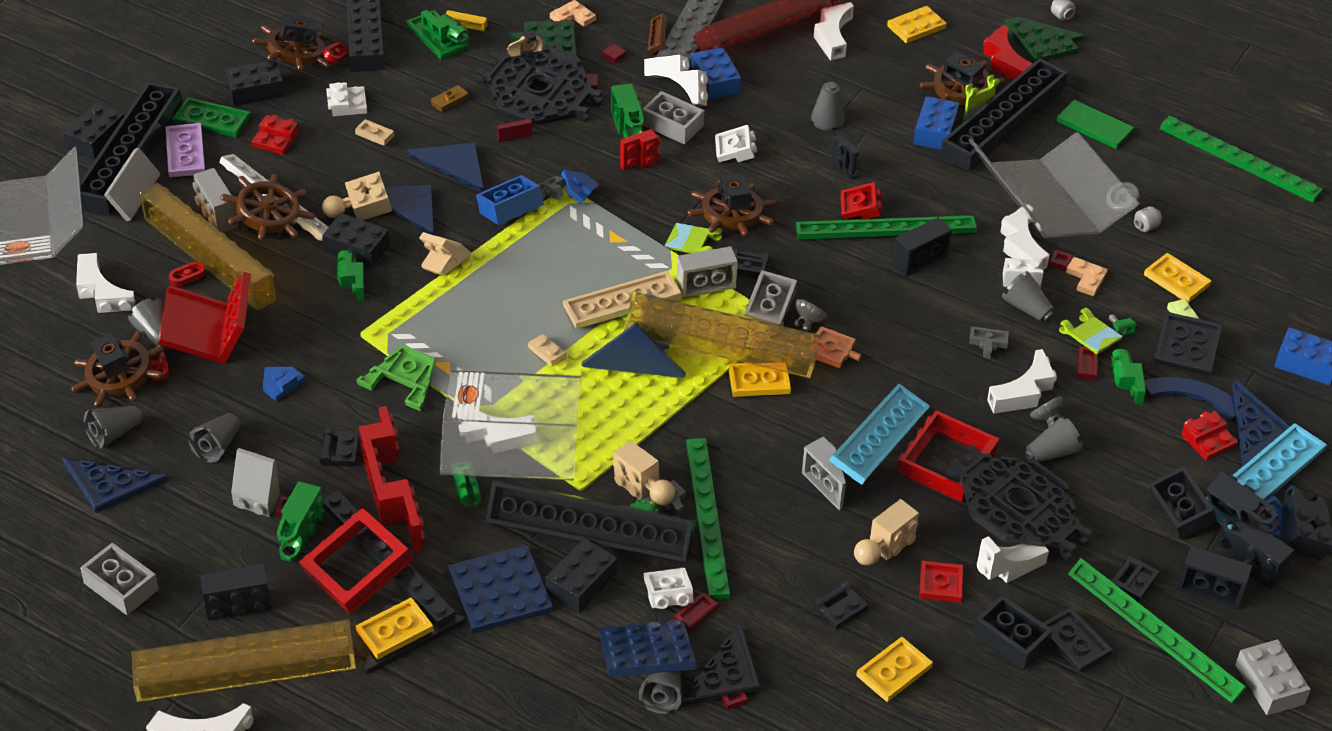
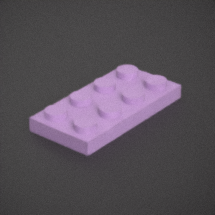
[166,123,205,178]

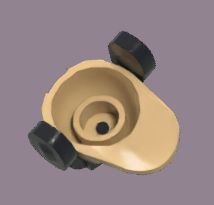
[507,31,543,57]

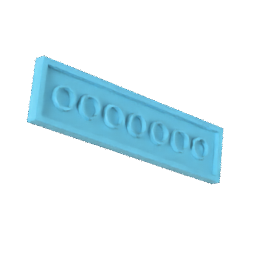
[829,384,930,484]
[1206,423,1327,530]

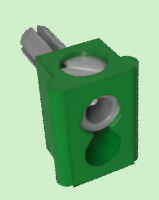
[1109,314,1135,336]

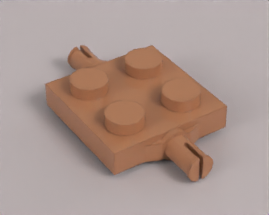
[799,326,862,368]

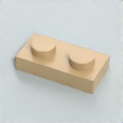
[355,119,394,146]
[528,334,567,367]

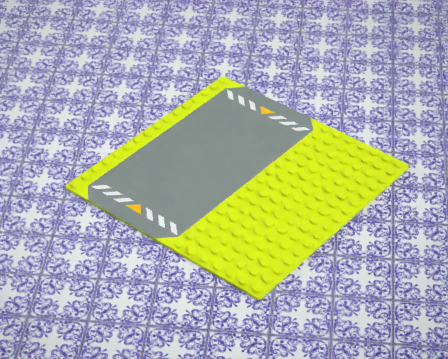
[361,186,784,491]

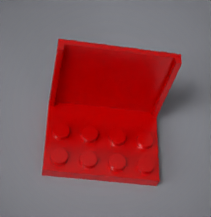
[158,272,251,364]

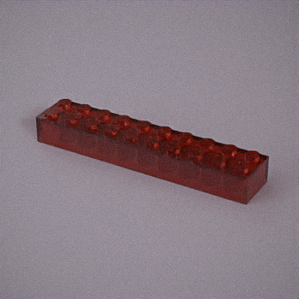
[693,0,844,51]

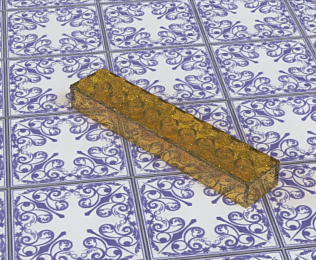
[140,183,276,311]
[624,291,819,378]
[131,619,356,702]

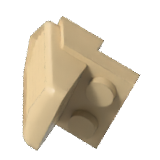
[419,232,471,275]

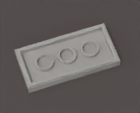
[104,148,160,221]

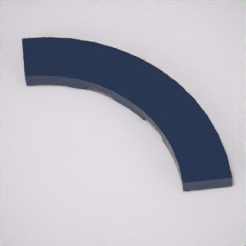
[1144,377,1237,421]

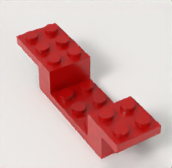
[359,406,425,553]

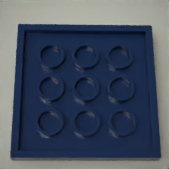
[448,545,553,634]
[600,620,696,677]

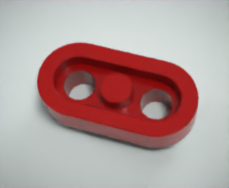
[323,42,349,63]
[169,262,206,287]
[151,352,170,381]

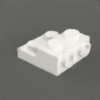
[326,83,367,116]
[715,125,757,162]
[644,568,693,609]

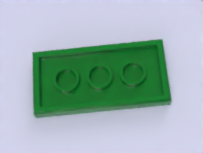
[406,10,470,60]
[172,97,251,138]
[1056,100,1134,149]

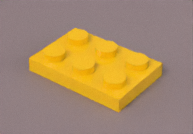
[887,6,947,44]
[1144,253,1211,303]
[729,361,791,397]
[356,597,434,659]
[856,637,933,702]

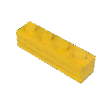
[446,10,487,32]

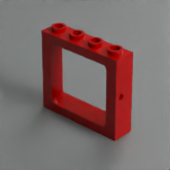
[897,410,999,502]
[299,508,414,615]

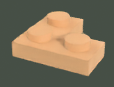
[550,0,596,27]
[1066,257,1108,297]

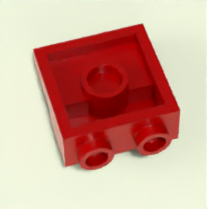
[251,115,299,155]
[620,129,661,170]
[841,182,883,220]
[1182,411,1238,461]

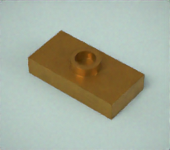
[431,85,469,112]

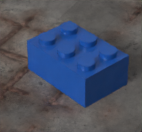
[691,47,741,100]
[913,96,959,149]
[476,175,544,225]
[1274,327,1332,386]

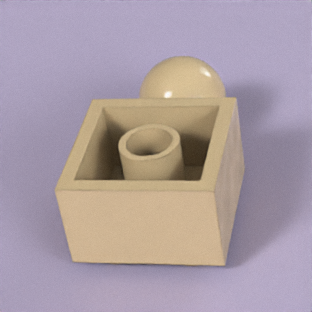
[322,172,392,220]
[613,441,676,506]
[854,499,919,566]

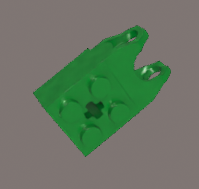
[611,83,644,138]
[277,481,326,562]

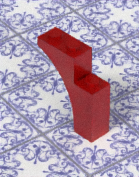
[983,25,1033,80]

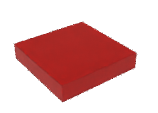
[919,561,963,603]

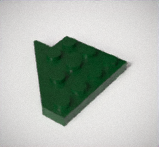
[1003,17,1083,63]
[510,20,576,56]

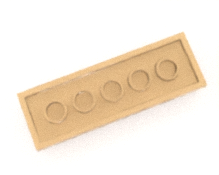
[563,271,682,329]

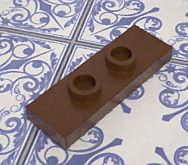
[647,13,667,54]

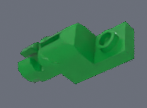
[421,10,469,45]
[337,250,364,302]
[1111,349,1146,404]
[451,461,482,507]

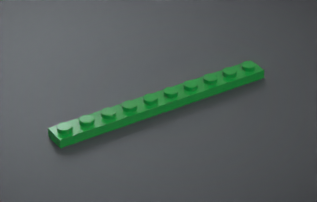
[1160,116,1323,203]
[796,215,977,239]
[686,438,730,600]
[1068,558,1246,704]

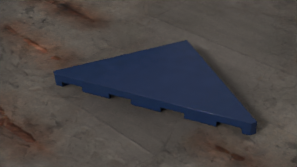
[408,143,483,192]
[385,185,434,236]
[581,322,686,378]
[1232,380,1290,467]
[62,458,167,513]

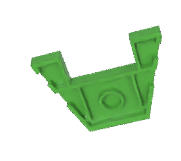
[356,345,436,412]

